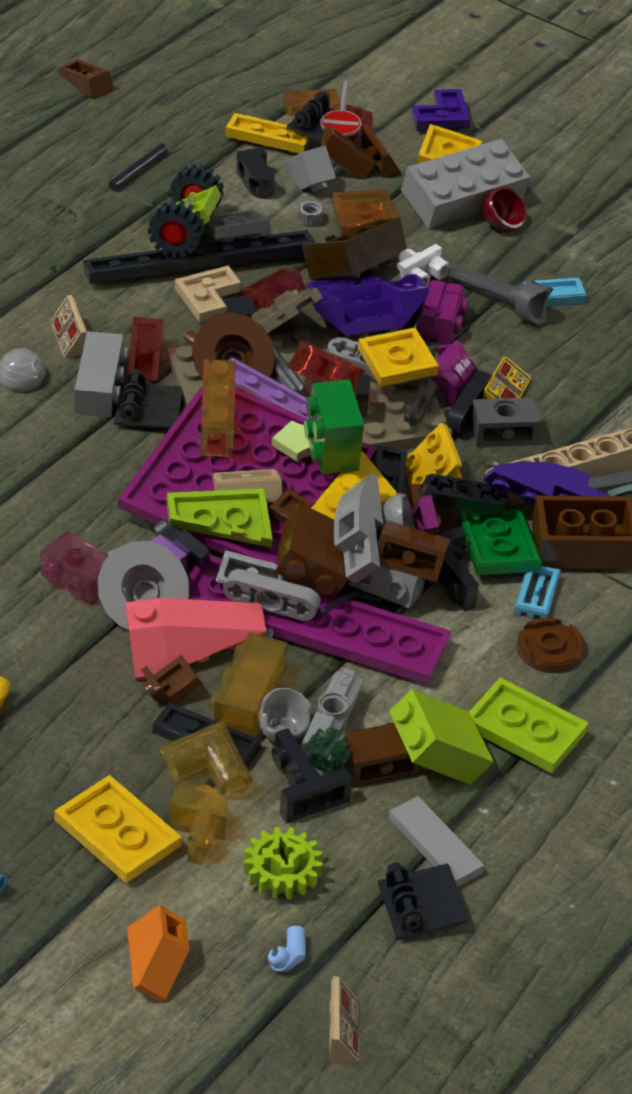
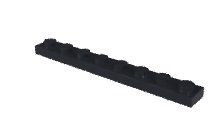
[83,230,316,284]

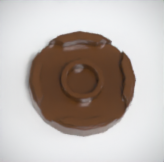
[517,618,585,673]

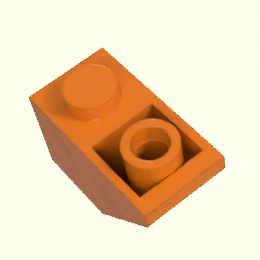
[127,905,190,1003]

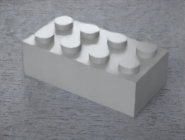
[401,139,530,229]

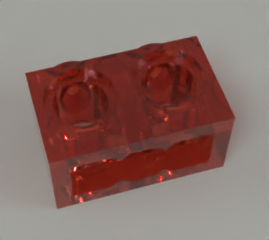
[288,340,365,394]

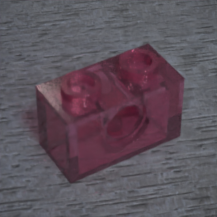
[41,531,109,605]

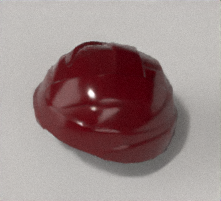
[483,186,526,232]

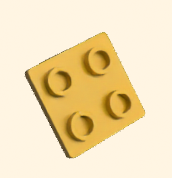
[405,423,467,497]

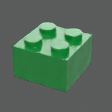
[304,379,364,474]

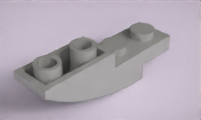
[334,473,383,584]

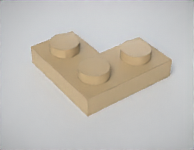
[175,266,241,323]

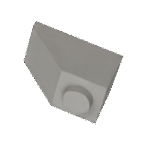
[281,146,336,192]

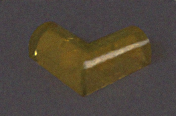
[159,720,253,796]

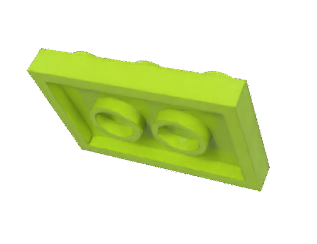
[469,677,589,773]

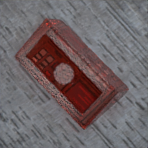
[239,269,305,310]

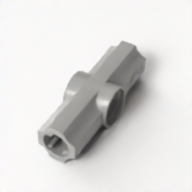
[301,668,363,763]

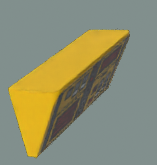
[483,356,531,399]

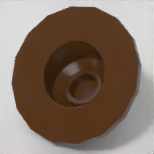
[184,312,275,382]

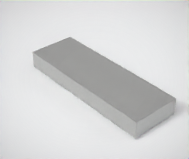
[389,796,484,887]

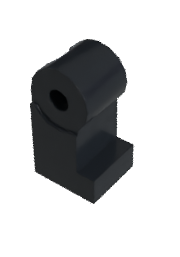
[236,147,275,198]

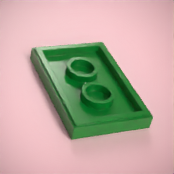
[457,506,542,575]

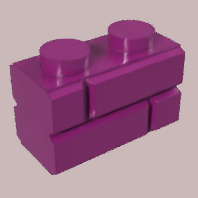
[417,280,468,344]

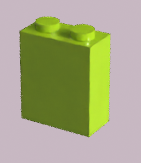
[389,688,494,785]

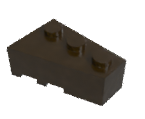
[302,218,407,281]

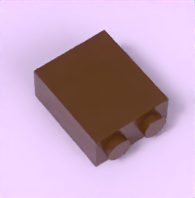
[274,502,348,601]

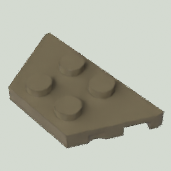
[251,288,323,333]

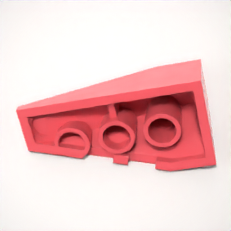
[125,598,267,681]

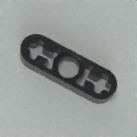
[446,370,493,435]
[419,474,509,516]

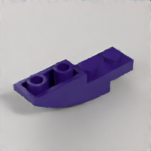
[483,461,610,505]

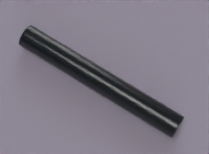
[108,143,168,191]

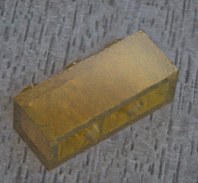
[200,359,235,457]
[210,632,288,736]

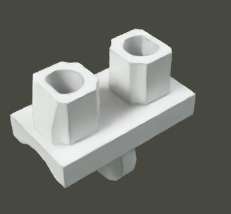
[397,244,449,287]

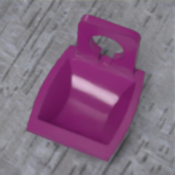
[430,340,478,406]

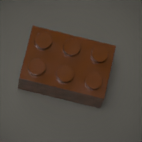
[532,495,632,569]

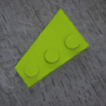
[166,488,273,548]

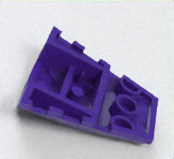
[307,275,429,336]

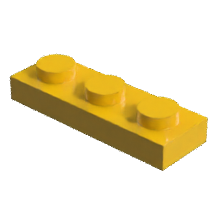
[225,113,312,153]

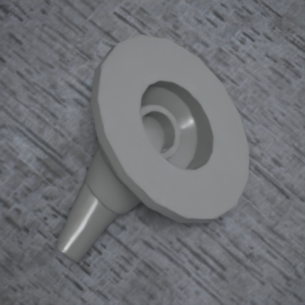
[97,541,189,629]

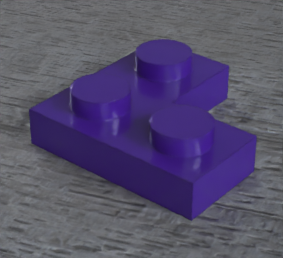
[412,89,470,131]

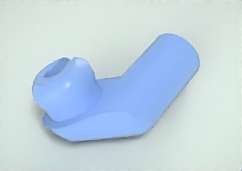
[268,926,306,972]

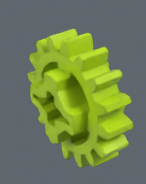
[243,827,323,899]

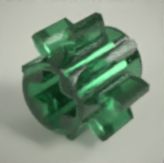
[305,728,352,772]

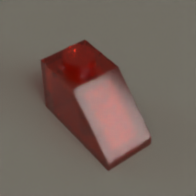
[127,317,166,381]

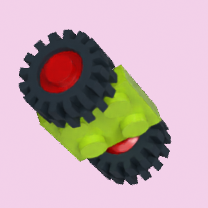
[147,164,224,258]

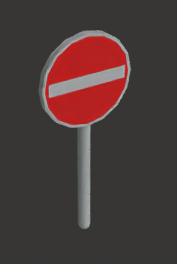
[320,81,361,137]

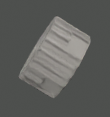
[298,201,323,227]

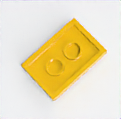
[54,775,182,884]

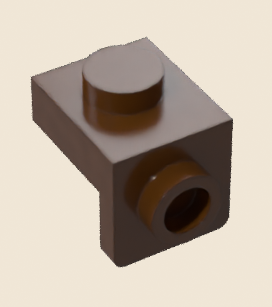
[141,655,202,705]

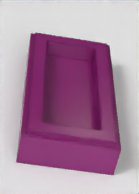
[412,495,439,534]

